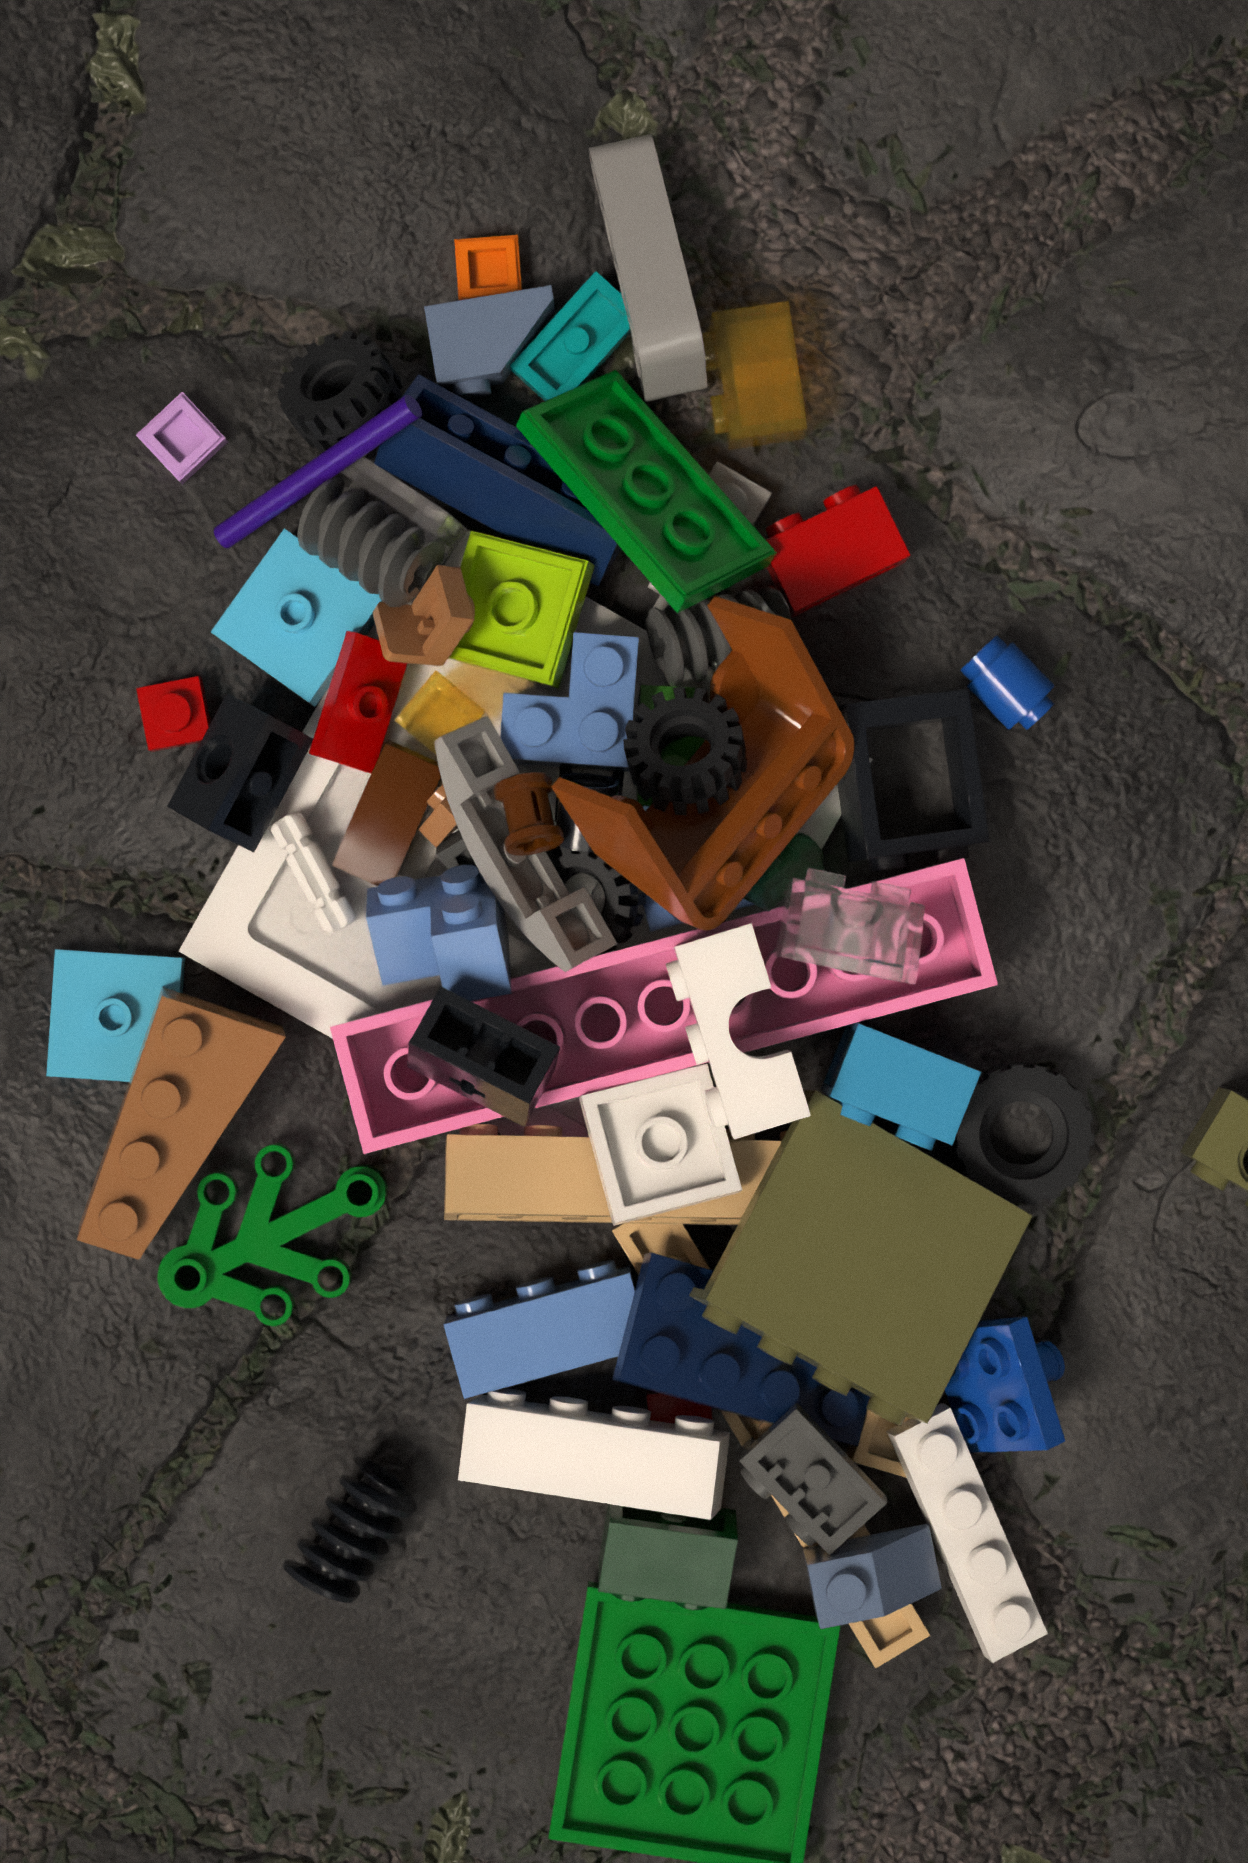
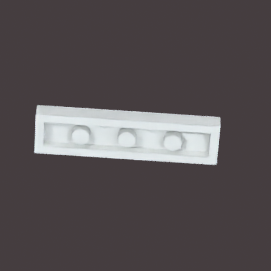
[887,1403,1048,1663]

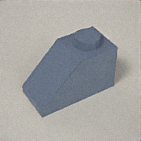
[424,285,555,400]
[803,1523,942,1629]

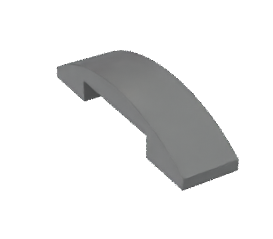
[434,716,617,972]

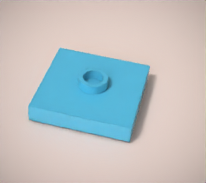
[211,528,383,707]
[46,949,185,1082]

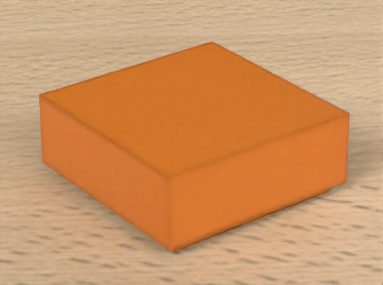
[454,235,522,300]

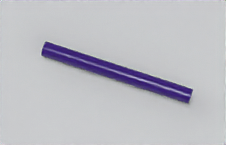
[214,394,422,549]

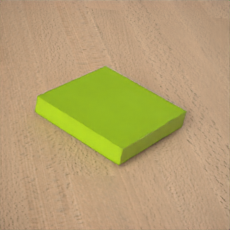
[448,531,595,689]

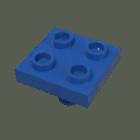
[945,1317,1065,1453]

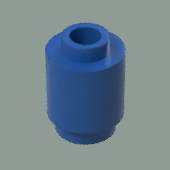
[960,635,1055,730]

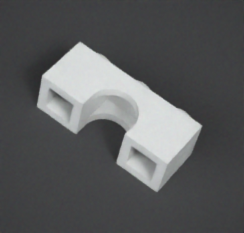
[665,923,811,1139]

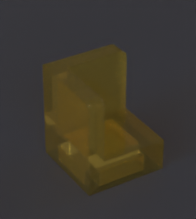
[395,670,489,755]

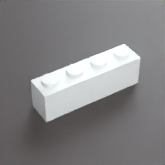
[458,1388,730,1520]

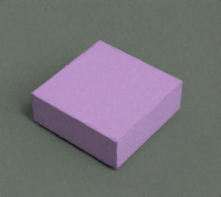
[136,392,229,485]

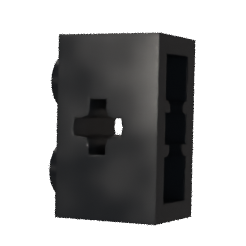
[407,986,560,1127]

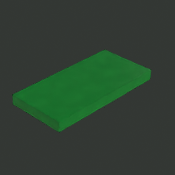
[516,370,777,614]

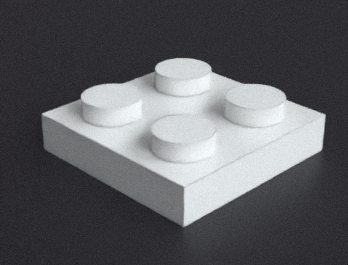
[579,1064,742,1226]

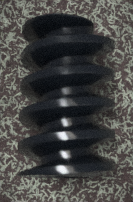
[283,1456,417,1603]

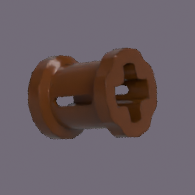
[493,772,564,856]

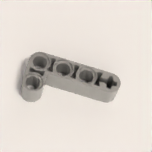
[588,134,707,402]

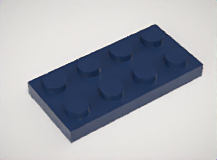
[613,1253,870,1447]

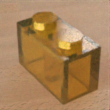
[702,301,807,450]

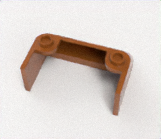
[551,596,854,931]

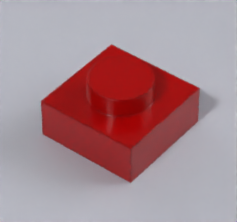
[136,676,211,752]

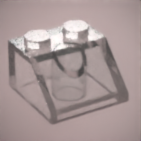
[774,868,925,985]

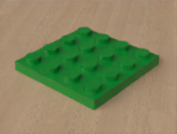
[548,1581,840,1863]

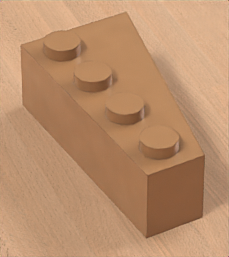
[77,987,286,1260]

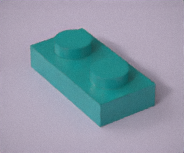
[510,271,631,401]

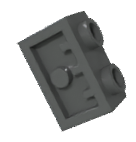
[739,1403,887,1555]

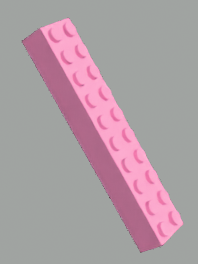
[330,858,998,1154]

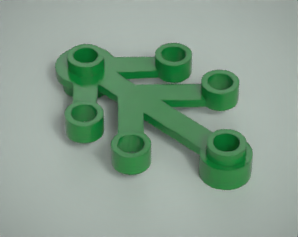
[157,1143,388,1326]

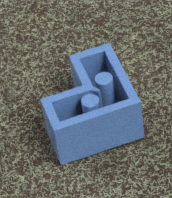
[500,632,639,772]
[366,865,512,1001]

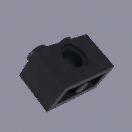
[167,693,313,853]

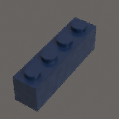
[374,374,621,586]

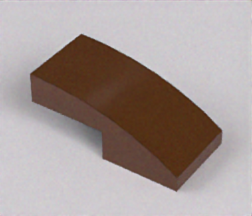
[332,740,442,886]

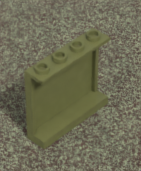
[689,1090,1032,1426]

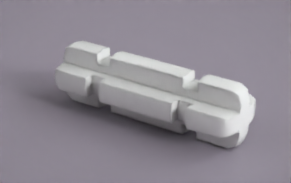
[271,812,356,933]

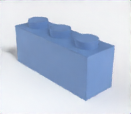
[443,1260,636,1399]

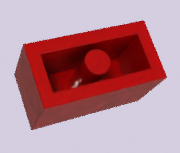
[765,484,911,618]

